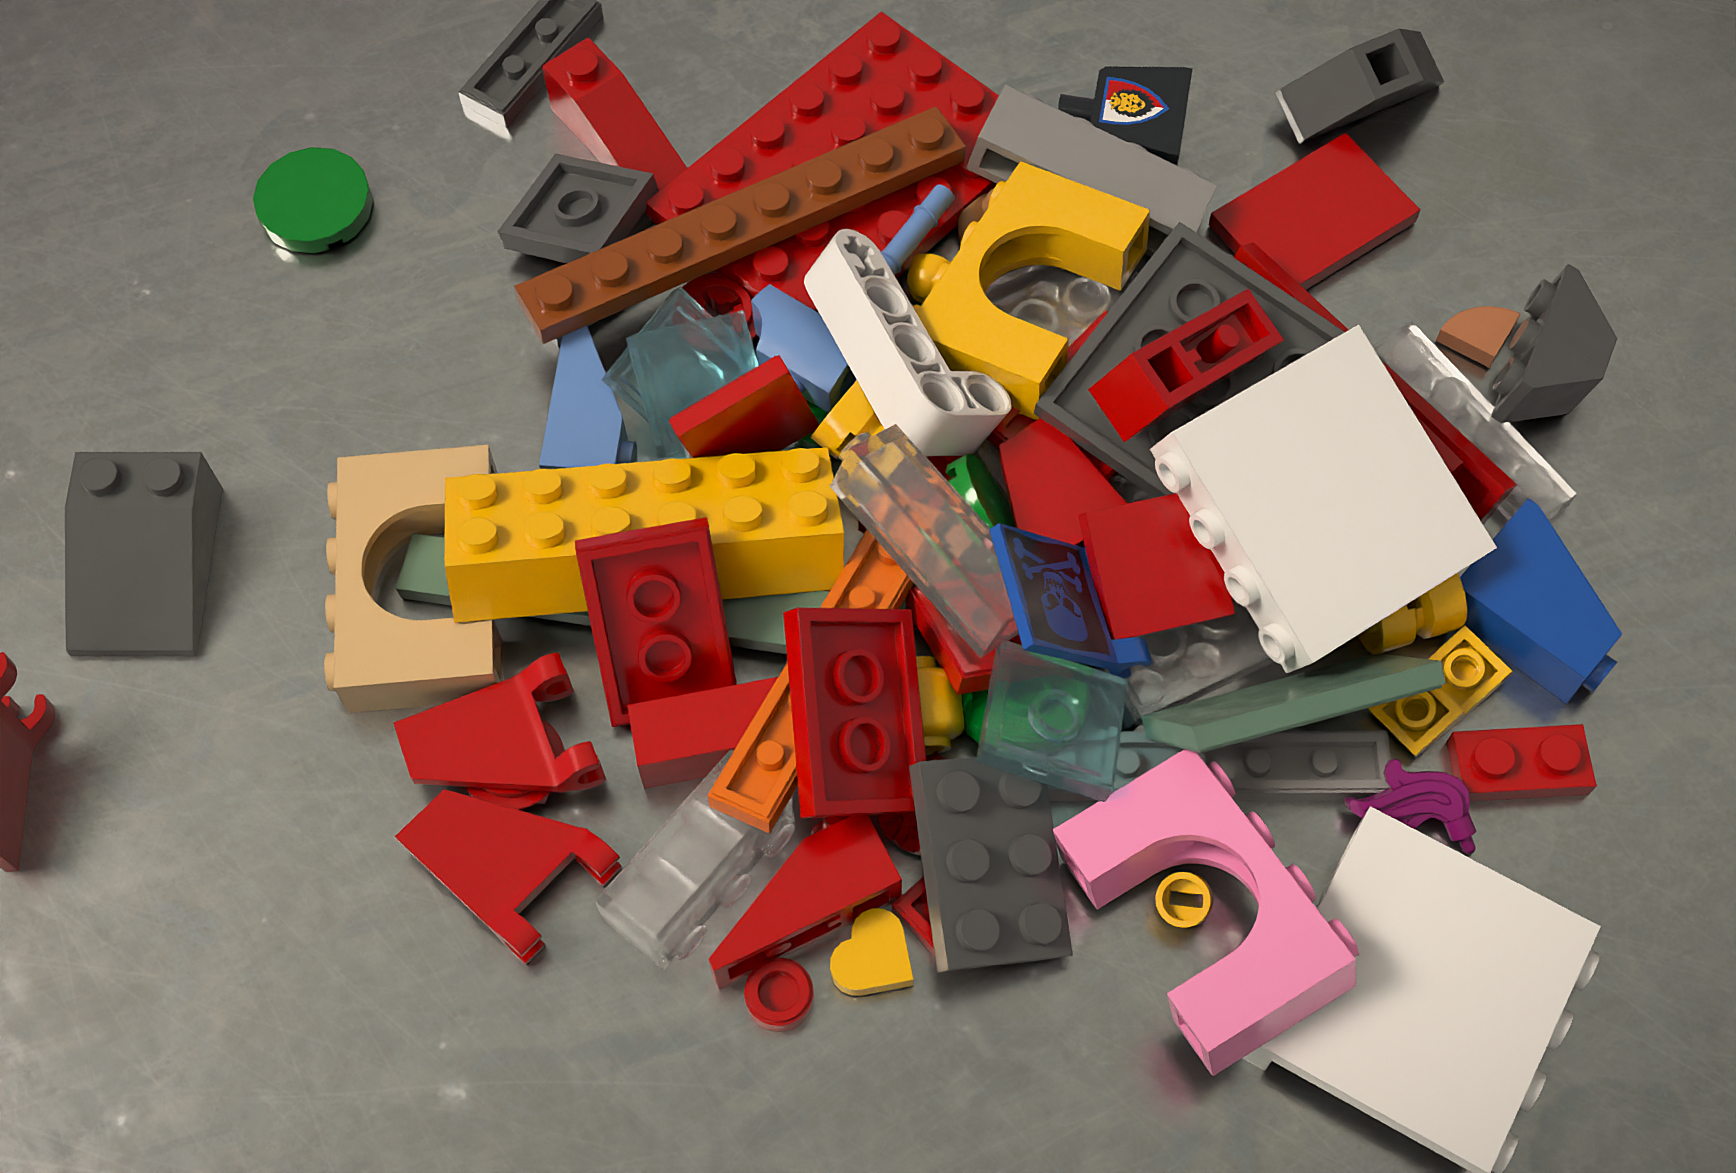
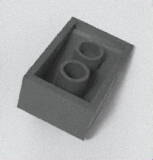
[65,452,223,656]

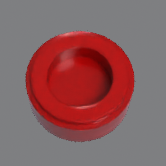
[744,958,814,1032]

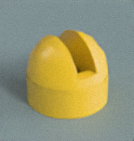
[907,253,951,304]
[1156,872,1213,928]

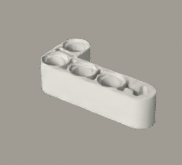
[804,229,1011,456]

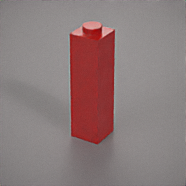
[627,677,778,789]

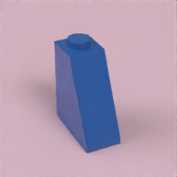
[1460,498,1622,704]

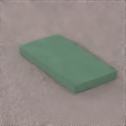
[1141,654,1446,753]

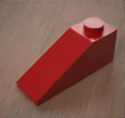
[542,37,687,211]
[1088,288,1284,443]
[708,815,902,989]

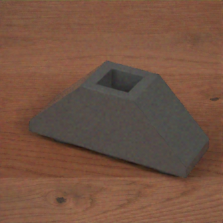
[1275,28,1444,144]
[1490,264,1617,423]

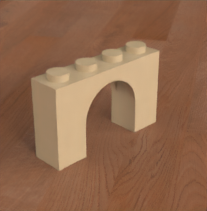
[324,444,503,713]

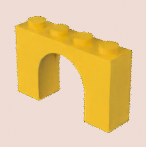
[913,161,1150,420]

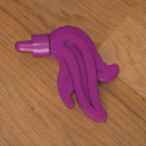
[1345,758,1477,854]

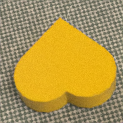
[830,908,914,996]

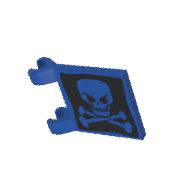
[989,523,1153,680]

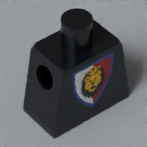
[1058,66,1193,165]

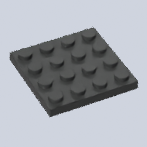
[1034,221,1386,498]

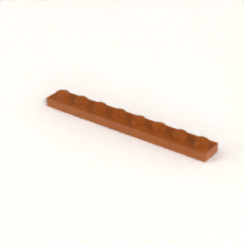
[514,106,966,344]

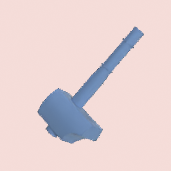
[751,184,955,413]

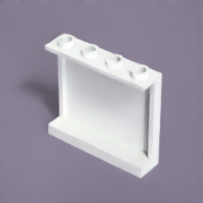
[1150,325,1497,673]
[1242,806,1601,1173]

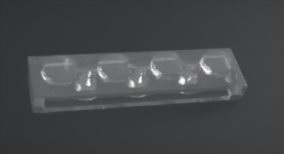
[1372,321,1577,520]

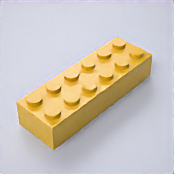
[444,447,844,623]

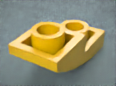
[1369,625,1512,758]

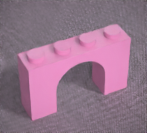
[1053,749,1359,1076]

